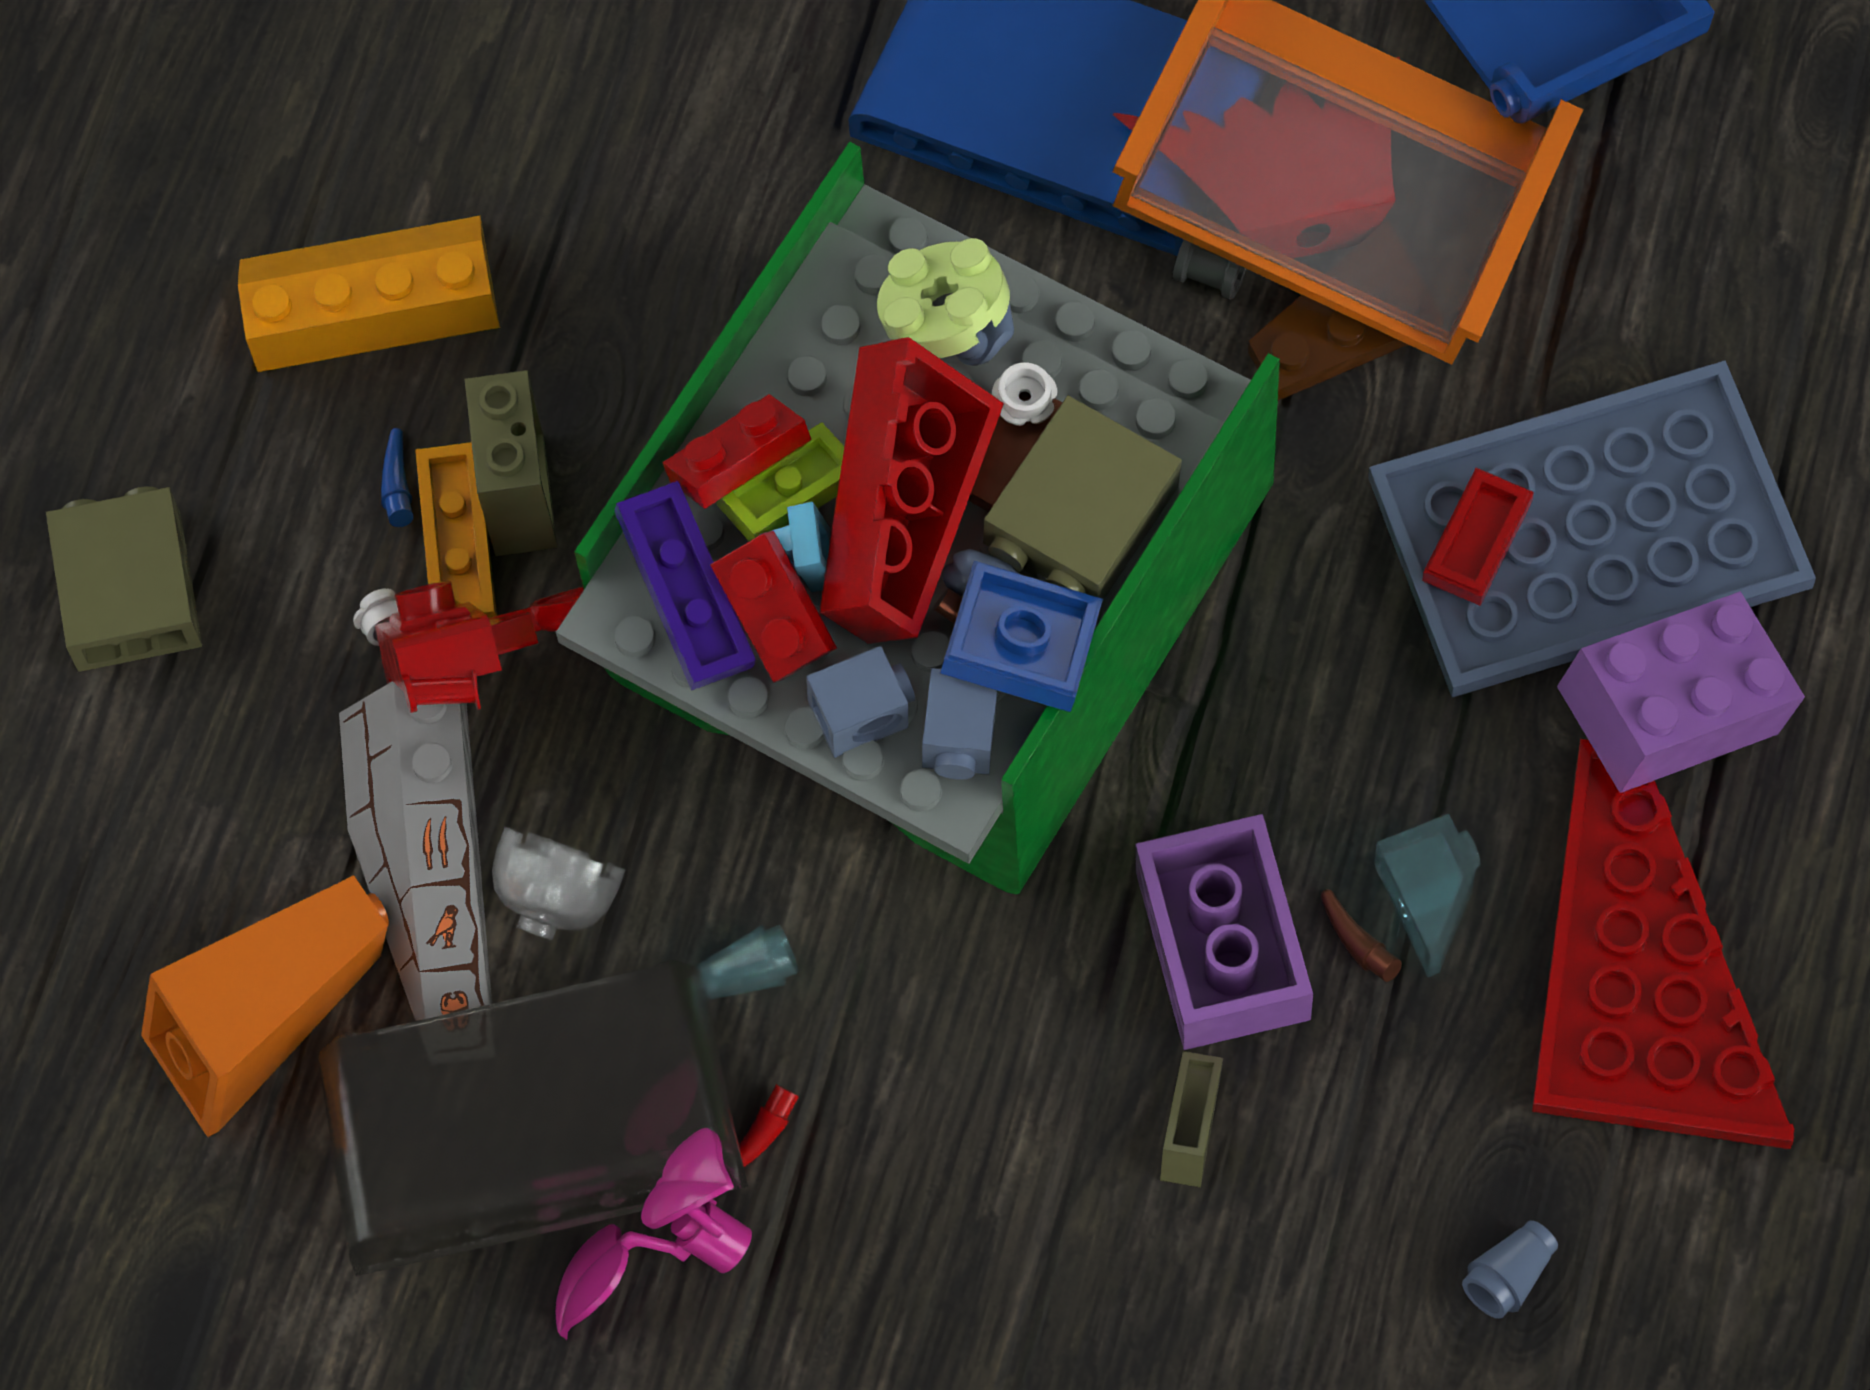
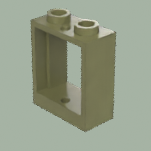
[464,370,558,556]

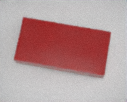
[1422,468,1534,606]

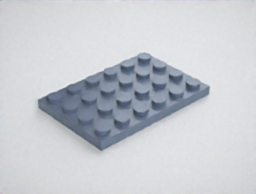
[1368,360,1816,698]

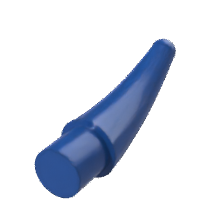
[381,428,413,527]

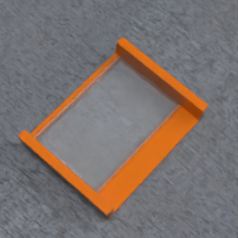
[1113,0,1584,365]

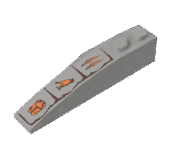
[339,681,497,1068]

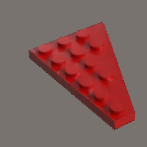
[1532,739,1795,1149]

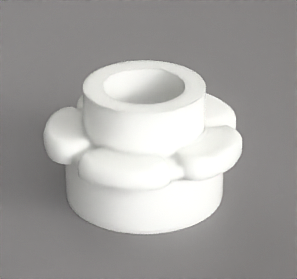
[992,362,1057,426]
[353,589,398,646]

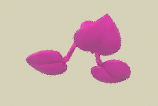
[555,1061,752,1340]

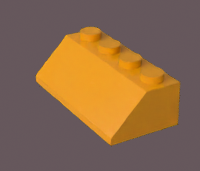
[238,216,500,372]

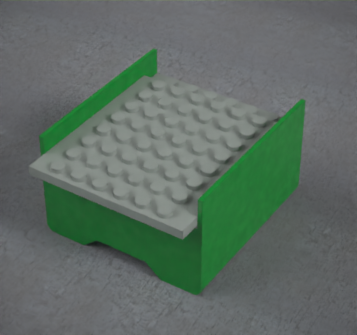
[556,141,1280,894]

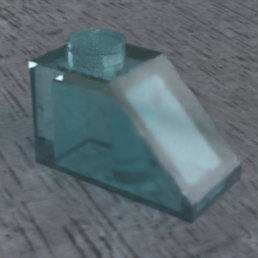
[1375,814,1481,977]

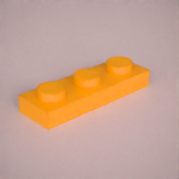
[415,442,497,618]

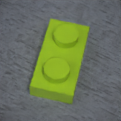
[716,422,844,541]

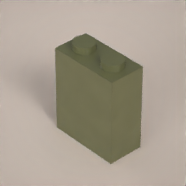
[983,395,1182,602]
[46,487,202,672]

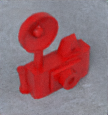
[375,581,584,713]

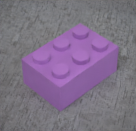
[1557,591,1805,793]
[1135,814,1313,1050]

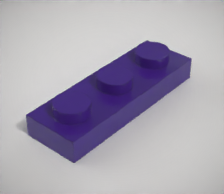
[614,481,756,691]

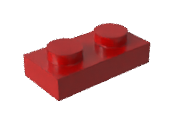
[662,394,812,509]
[710,531,837,683]

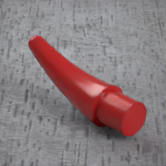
[724,1084,799,1177]

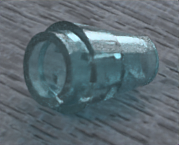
[697,925,799,1000]

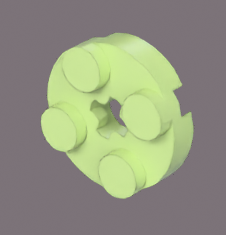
[877,238,1010,358]

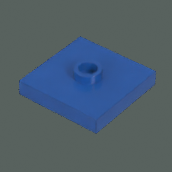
[940,561,1103,712]

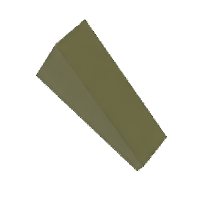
[1160,1051,1223,1188]

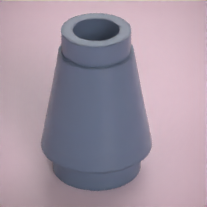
[1462,1220,1558,1318]

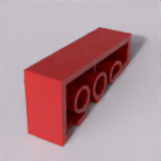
[820,337,1004,644]

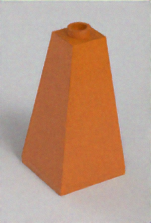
[141,875,389,1137]

